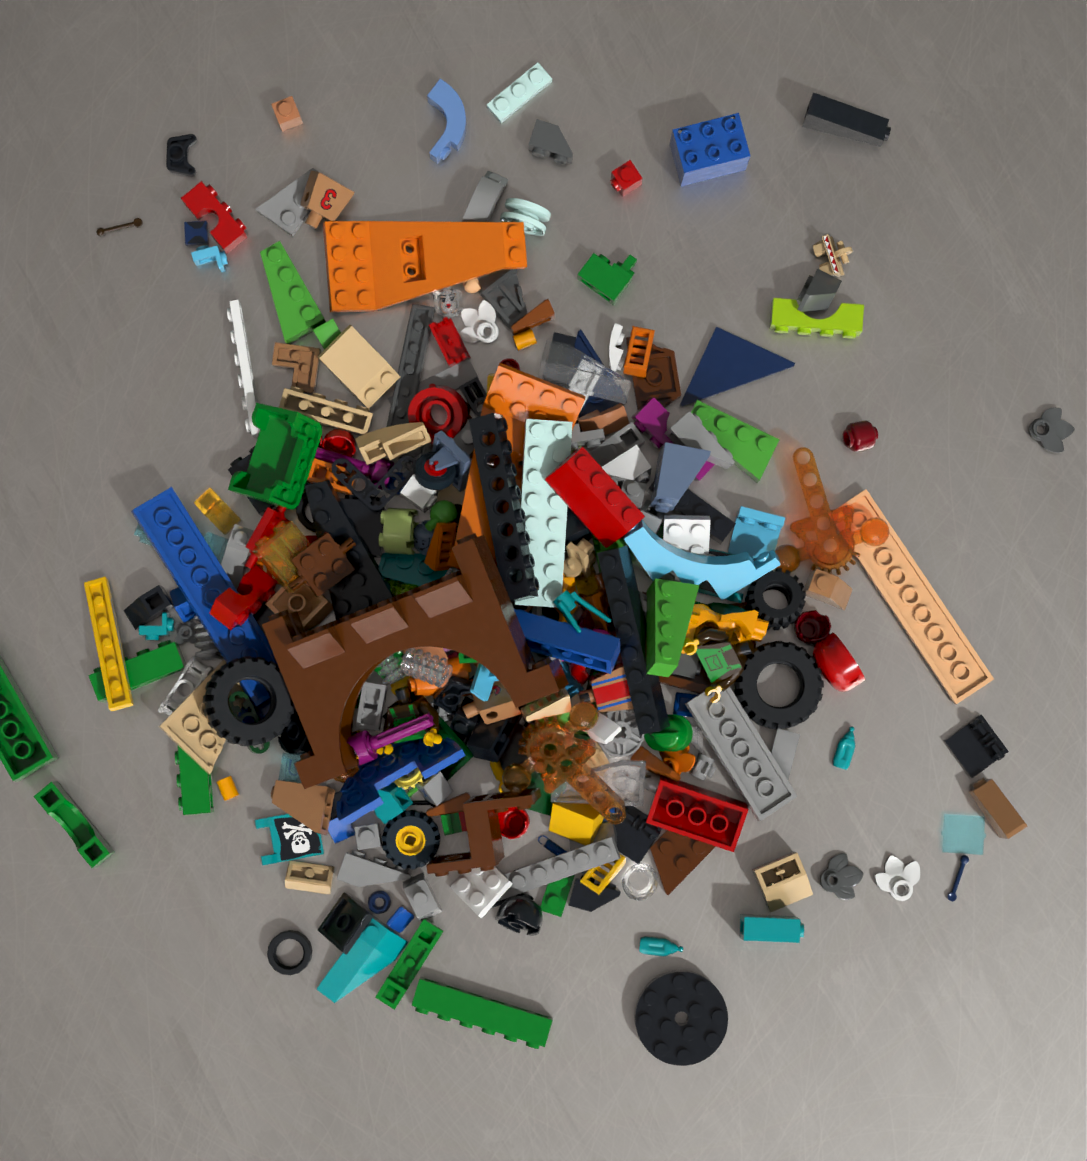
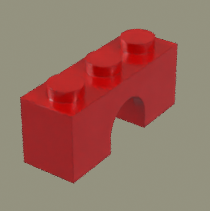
[181,181,247,254]
[209,565,277,630]

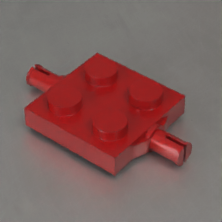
[244,506,291,569]

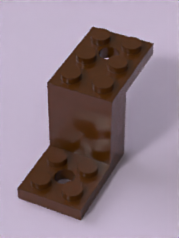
[426,787,541,877]

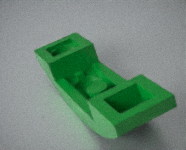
[375,919,443,1010]

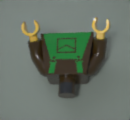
[683,628,754,703]
[376,686,442,755]

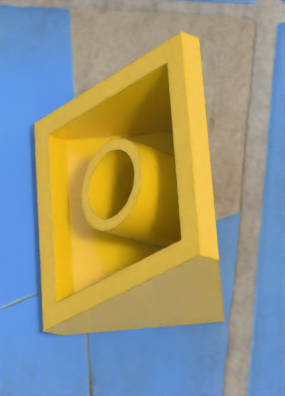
[549,789,609,846]

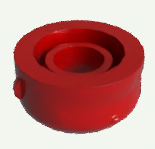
[408,383,468,444]
[812,632,865,692]

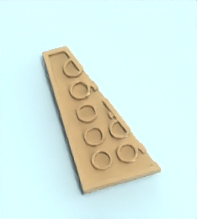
[159,659,245,775]

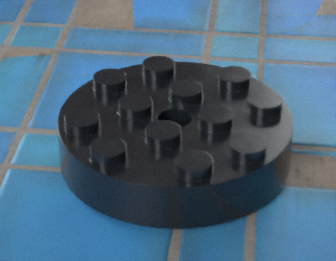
[634,970,728,1066]

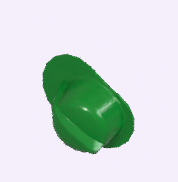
[644,714,693,751]

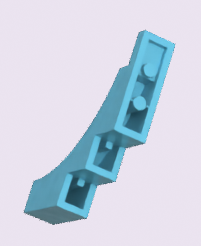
[623,520,781,600]

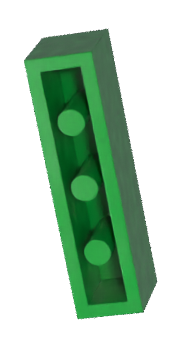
[88,640,186,702]
[175,746,214,815]

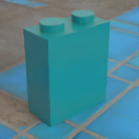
[740,914,804,943]

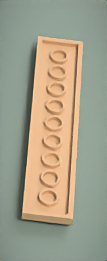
[828,489,994,705]

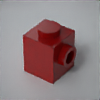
[610,160,643,197]

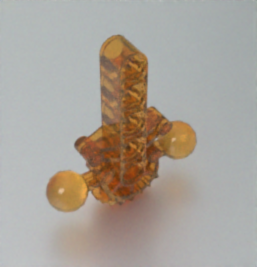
[775,447,890,575]
[502,701,626,824]

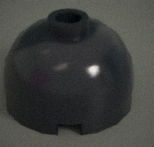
[278,709,312,754]
[495,893,543,936]

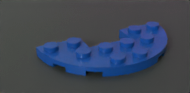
[336,737,466,827]

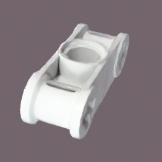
[158,656,213,715]

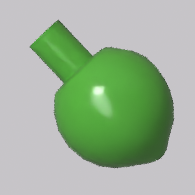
[425,500,458,531]

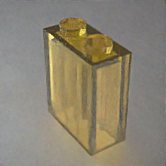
[253,520,311,593]

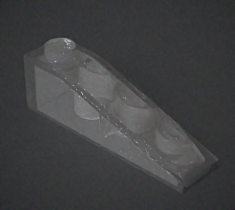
[538,340,631,404]
[551,760,646,806]

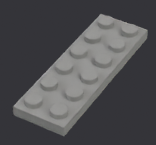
[685,684,797,821]

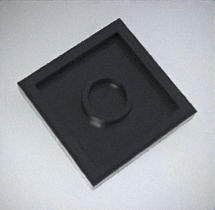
[318,892,374,955]

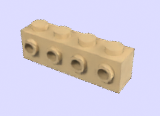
[279,386,373,436]

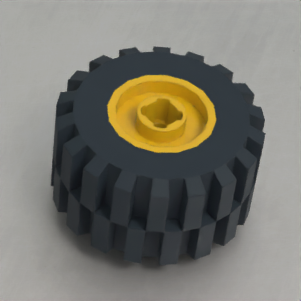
[382,810,440,870]

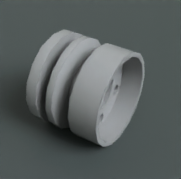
[598,709,644,757]

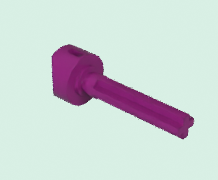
[314,447,395,490]
[347,713,434,766]

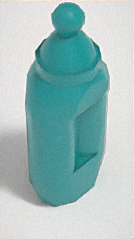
[833,726,856,770]
[639,936,683,956]

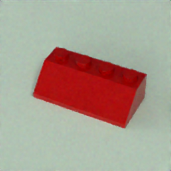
[544,447,645,548]
[646,776,749,852]

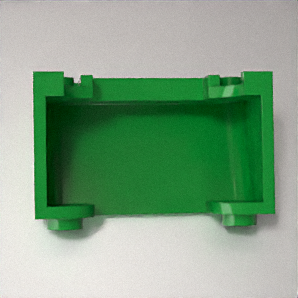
[228,403,322,509]

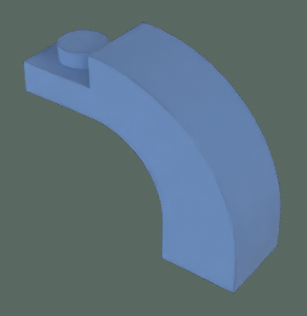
[427,79,467,164]

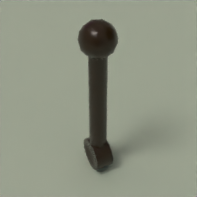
[96,218,143,236]

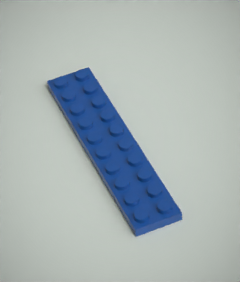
[131,487,279,707]

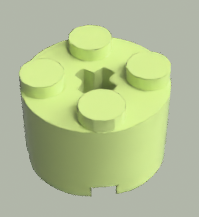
[379,508,419,555]

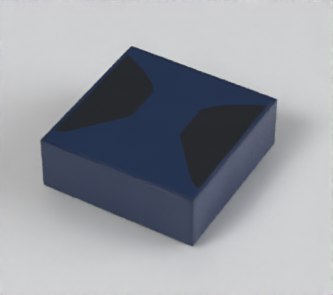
[184,221,209,246]

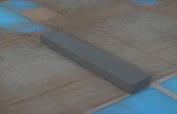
[386,303,435,427]

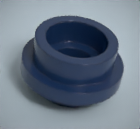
[368,891,391,914]

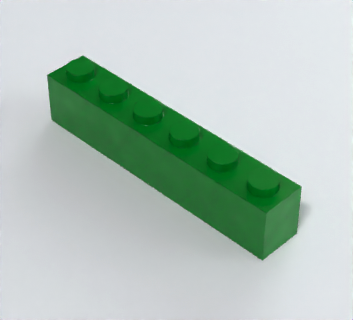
[411,977,553,1049]

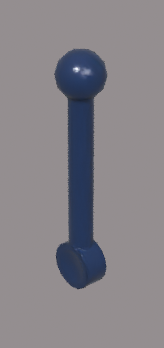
[947,855,969,902]

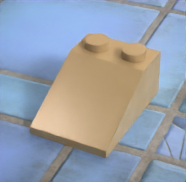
[318,325,400,408]

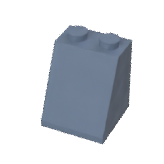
[650,442,711,513]

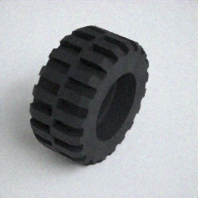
[734,641,824,729]
[203,656,295,746]

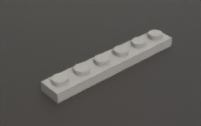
[498,836,621,901]

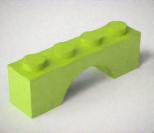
[769,298,864,339]

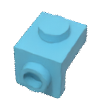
[191,245,228,272]

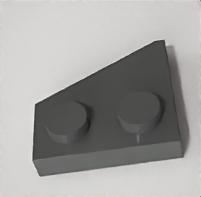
[480,269,527,329]

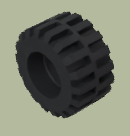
[745,568,806,630]

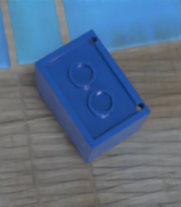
[669,113,751,187]

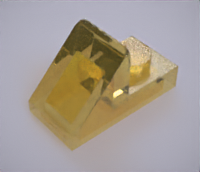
[194,487,242,536]

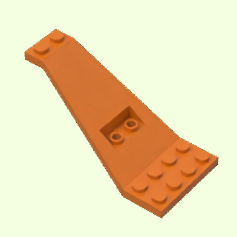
[323,221,527,312]
[447,363,586,569]

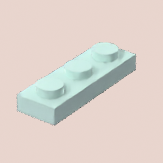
[486,63,552,123]

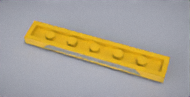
[84,576,134,712]

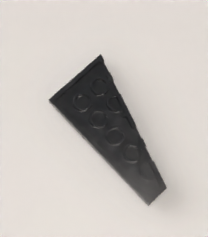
[305,480,394,620]

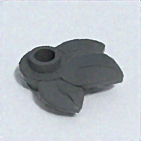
[1029,408,1075,453]
[820,853,863,900]

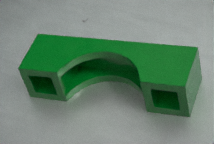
[33,781,115,868]

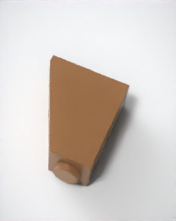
[803,568,853,610]
[969,777,1028,839]
[271,780,335,836]

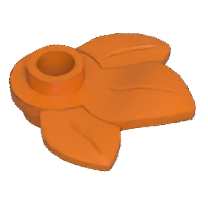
[659,746,696,775]

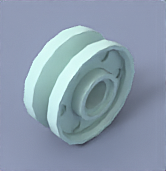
[500,198,551,236]

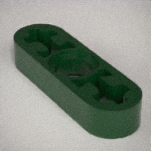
[228,691,270,754]

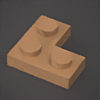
[272,342,321,394]

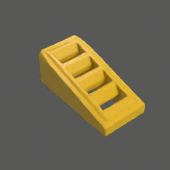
[580,853,626,895]

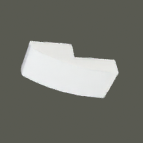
[609,323,626,375]
[569,706,621,744]

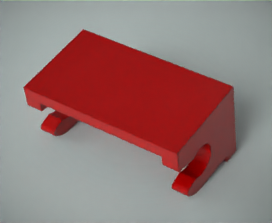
[429,317,471,367]

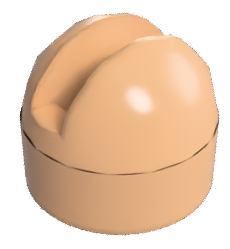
[463,278,482,293]

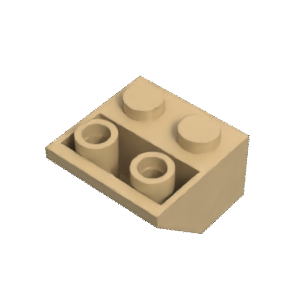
[752,852,813,912]

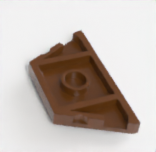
[626,337,681,411]
[650,830,716,895]

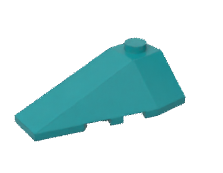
[317,915,408,1003]

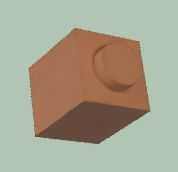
[271,96,303,132]

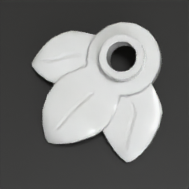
[459,300,499,343]
[875,855,920,901]

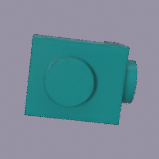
[139,612,174,641]

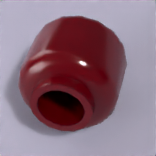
[843,420,878,452]

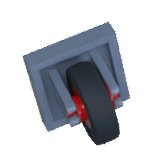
[414,430,472,492]

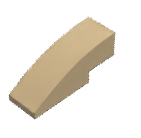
[355,422,432,465]

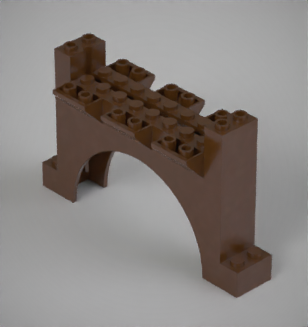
[262,533,569,789]

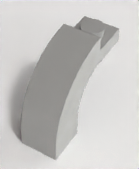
[462,171,508,222]

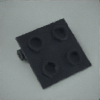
[945,714,1009,778]
[614,801,662,865]

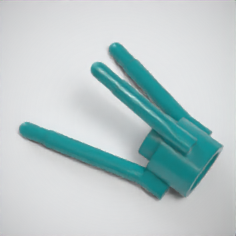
[553,590,611,633]

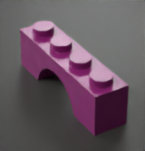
[631,397,715,481]

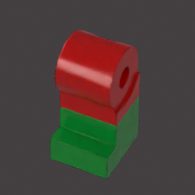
[440,812,467,836]

